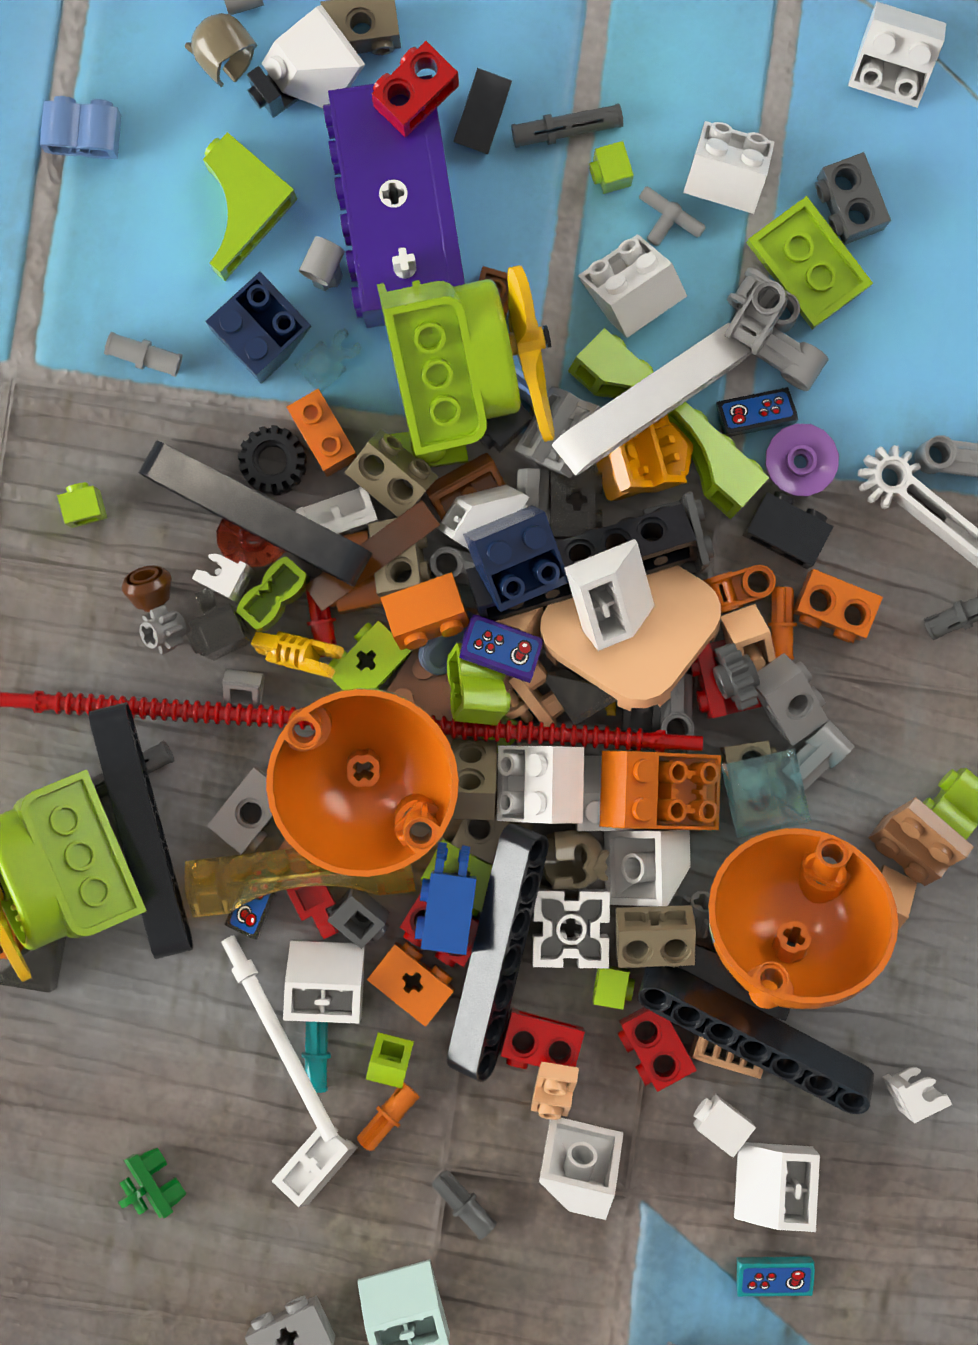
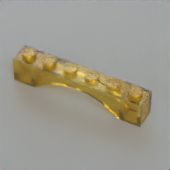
[185,848,416,918]

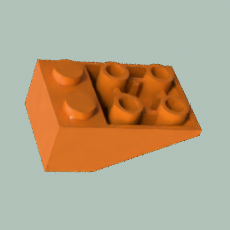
[599,751,721,830]

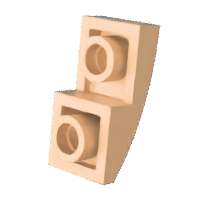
[531,1062,579,1120]

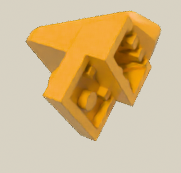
[596,414,693,501]

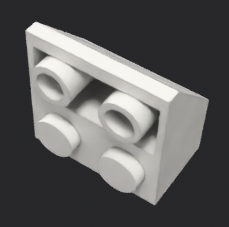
[848,1,946,108]
[683,121,775,214]
[578,234,687,338]
[437,485,529,549]
[564,539,655,651]
[497,746,584,824]
[283,940,365,1024]
[734,1142,820,1232]

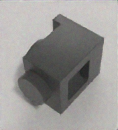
[327,881,390,949]

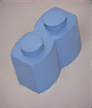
[40,96,121,159]

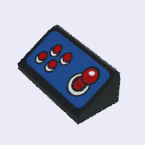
[716,387,798,437]

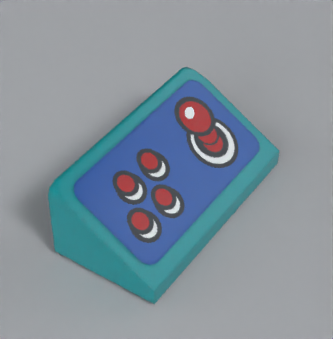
[736,1256,815,1297]

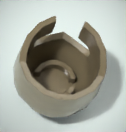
[185,13,257,87]
[543,829,610,890]

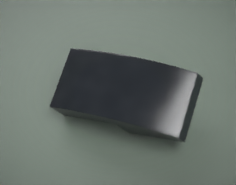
[453,67,512,154]

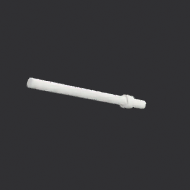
[221,935,338,1142]

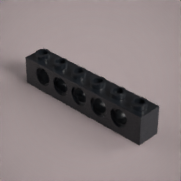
[466,504,697,621]

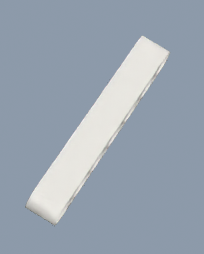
[552,323,752,476]

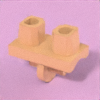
[505,660,570,727]

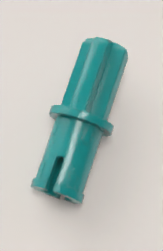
[301,1021,331,1093]

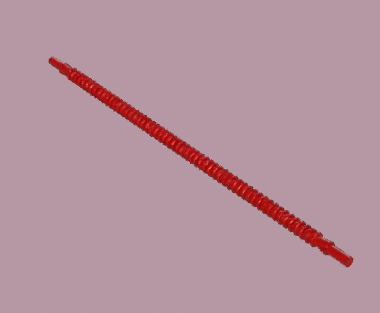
[0,690,703,753]

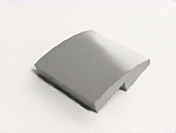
[515,386,601,478]

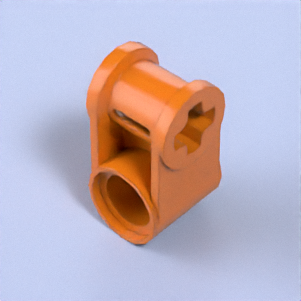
[703,565,776,614]

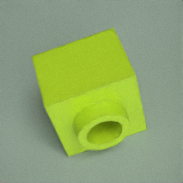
[589,141,634,194]
[57,482,108,528]
[592,965,635,1010]
[366,1032,414,1089]

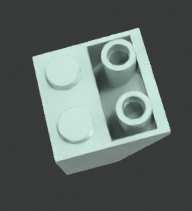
[357,1259,450,1345]

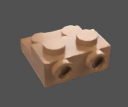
[868,797,974,886]

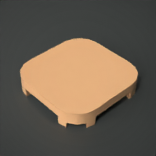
[540,565,721,711]

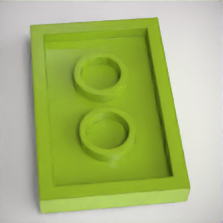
[746,196,873,330]

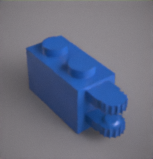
[415,842,477,955]

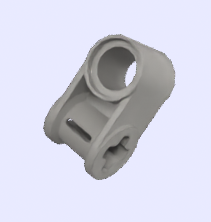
[727,268,800,333]
[725,280,787,355]

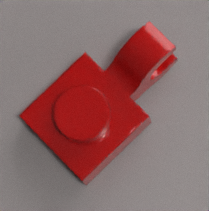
[285,871,339,939]

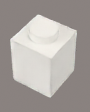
[693,1094,756,1158]

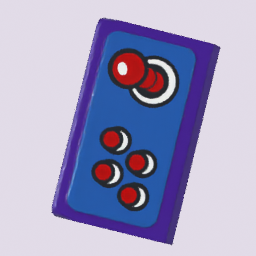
[459,615,543,683]

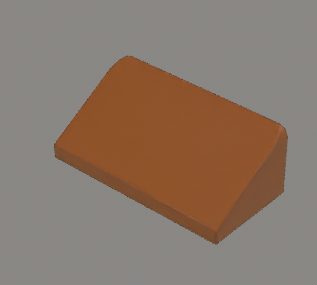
[426,453,506,521]

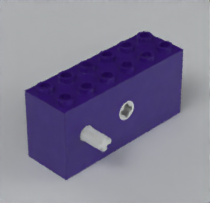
[323,75,465,328]

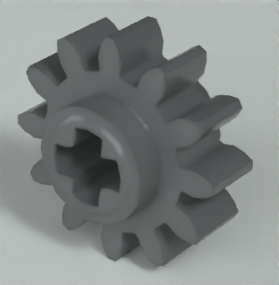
[713,643,760,710]

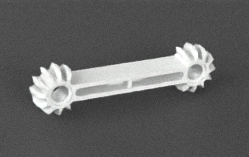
[858,445,978,568]

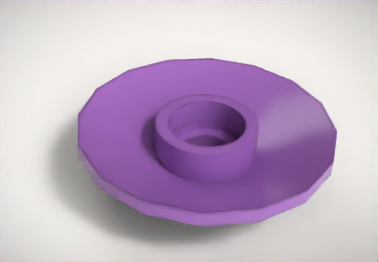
[765,423,839,497]

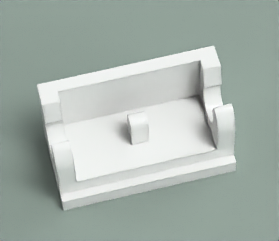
[296,487,378,536]
[192,554,255,603]
[882,1067,952,1124]
[272,1127,358,1207]

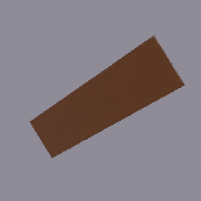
[305,500,440,611]

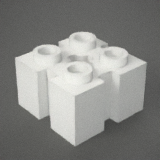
[532,888,610,968]

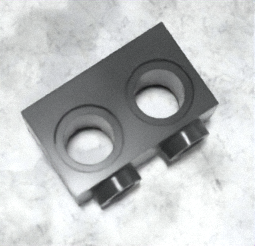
[815,152,891,245]

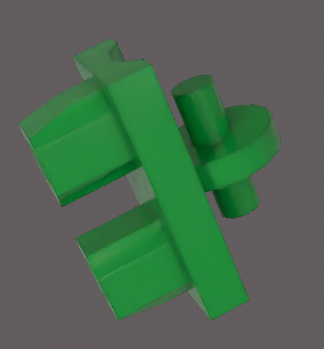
[118,1148,186,1219]

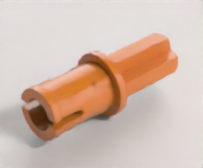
[768,587,797,660]
[357,1082,420,1151]

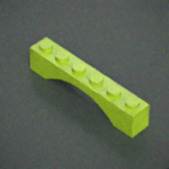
[568,328,769,520]

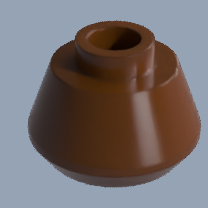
[121,565,172,613]

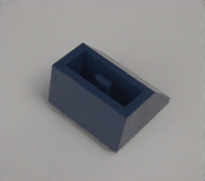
[205,272,311,383]
[463,505,569,612]

